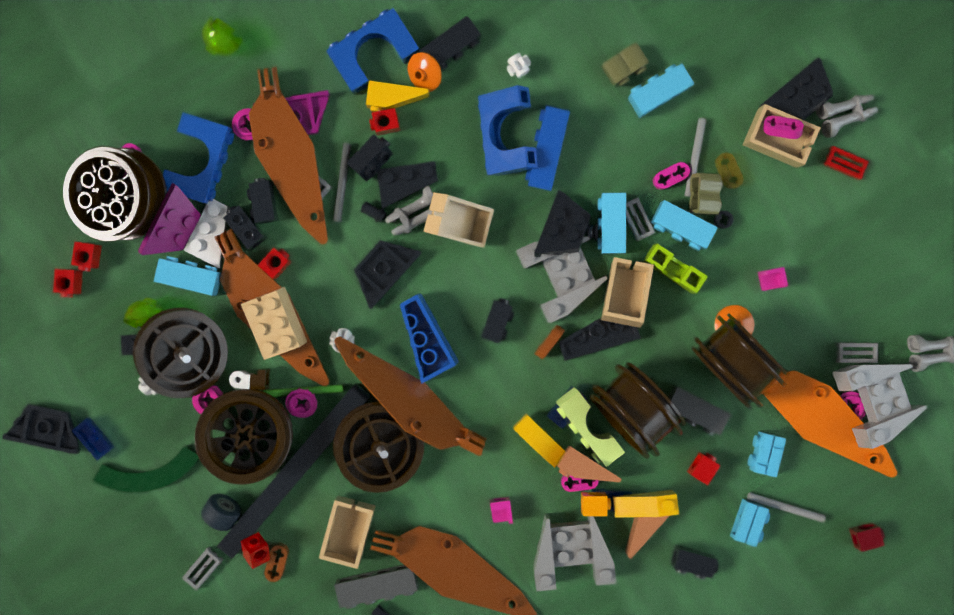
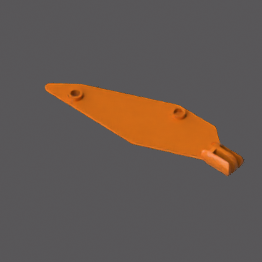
[762,370,897,478]

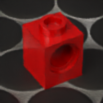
[369,108,400,136]
[71,241,102,272]
[258,248,292,279]
[53,269,83,298]
[687,452,721,486]
[241,532,270,569]

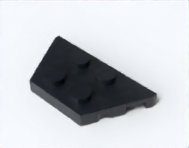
[760,57,833,120]
[534,190,591,257]
[354,240,422,310]
[2,403,80,455]

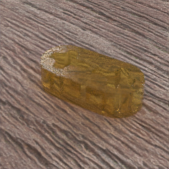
[715,152,743,189]

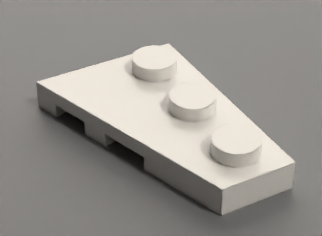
[184,199,230,268]

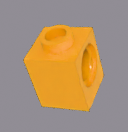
[581,492,611,516]

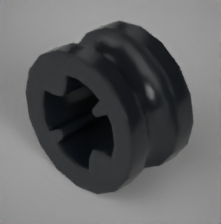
[714,211,734,229]
[588,223,598,241]

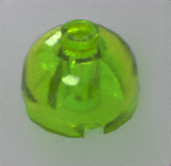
[201,16,243,56]
[123,298,164,329]

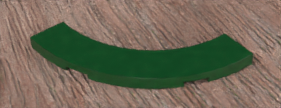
[92,445,199,493]

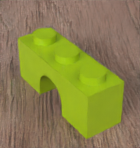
[642,244,708,294]

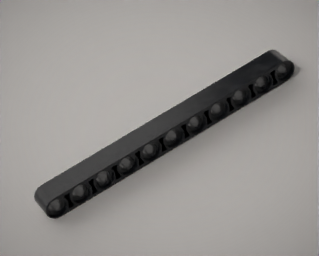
[217,383,371,559]

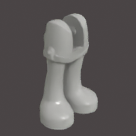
[816,94,878,138]
[385,186,433,236]
[907,335,954,372]

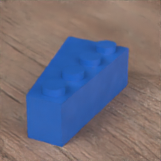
[525,105,570,191]
[400,293,459,384]

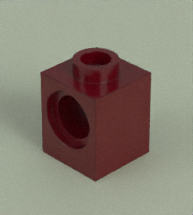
[849,522,885,552]

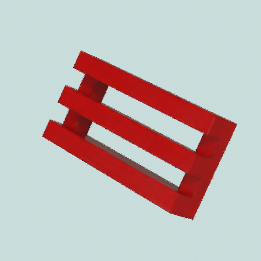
[823,146,869,180]

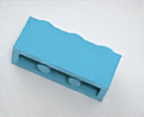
[628,64,694,118]
[598,193,626,254]
[651,200,718,251]
[153,256,221,296]

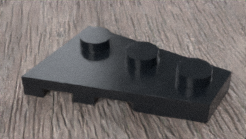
[377,161,438,209]

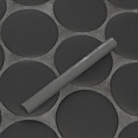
[334,143,351,222]

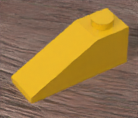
[366,81,430,112]
[613,490,679,517]

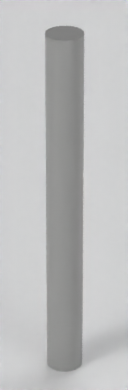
[684,118,706,197]
[747,492,826,523]

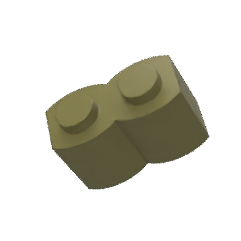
[601,42,649,87]
[689,173,723,215]

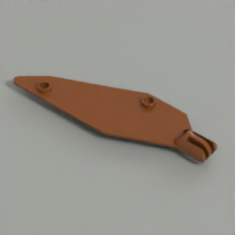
[249,66,328,245]
[214,229,329,386]
[334,337,487,456]
[370,526,537,615]

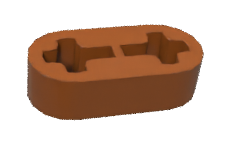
[534,324,565,360]
[264,543,289,582]

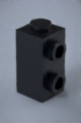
[347,134,394,182]
[247,178,279,224]
[223,205,267,250]
[481,298,515,344]
[670,544,719,580]

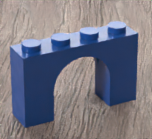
[326,8,420,95]
[478,85,538,176]
[163,112,234,204]

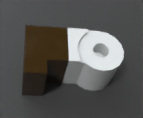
[229,369,270,390]

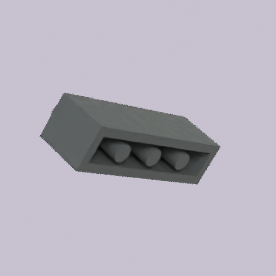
[334,565,419,609]

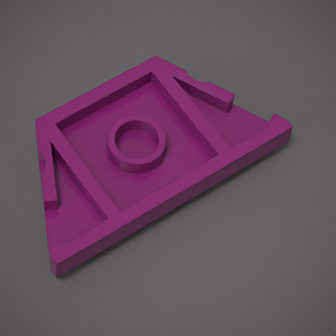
[253,90,330,135]
[138,183,201,255]

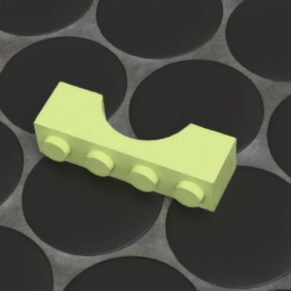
[556,388,625,467]

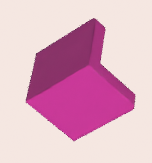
[758,267,788,291]
[490,496,513,524]

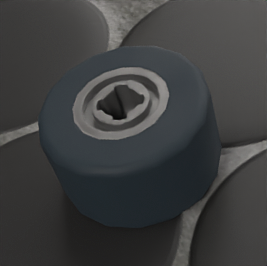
[201,493,242,531]

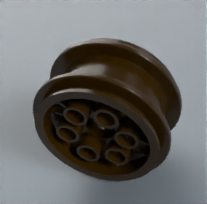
[63,146,167,242]
[691,313,789,410]
[589,362,686,459]
[195,389,293,485]

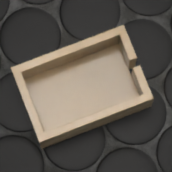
[743,104,821,168]
[424,192,494,248]
[601,257,654,328]
[241,287,307,360]
[319,495,376,569]

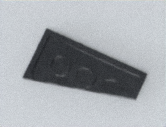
[559,318,641,362]

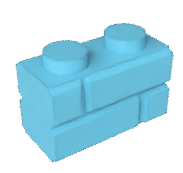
[748,431,786,477]
[730,499,770,547]

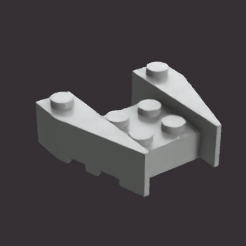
[516,237,607,323]
[832,364,927,449]
[533,514,616,591]

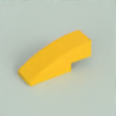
[513,413,565,468]

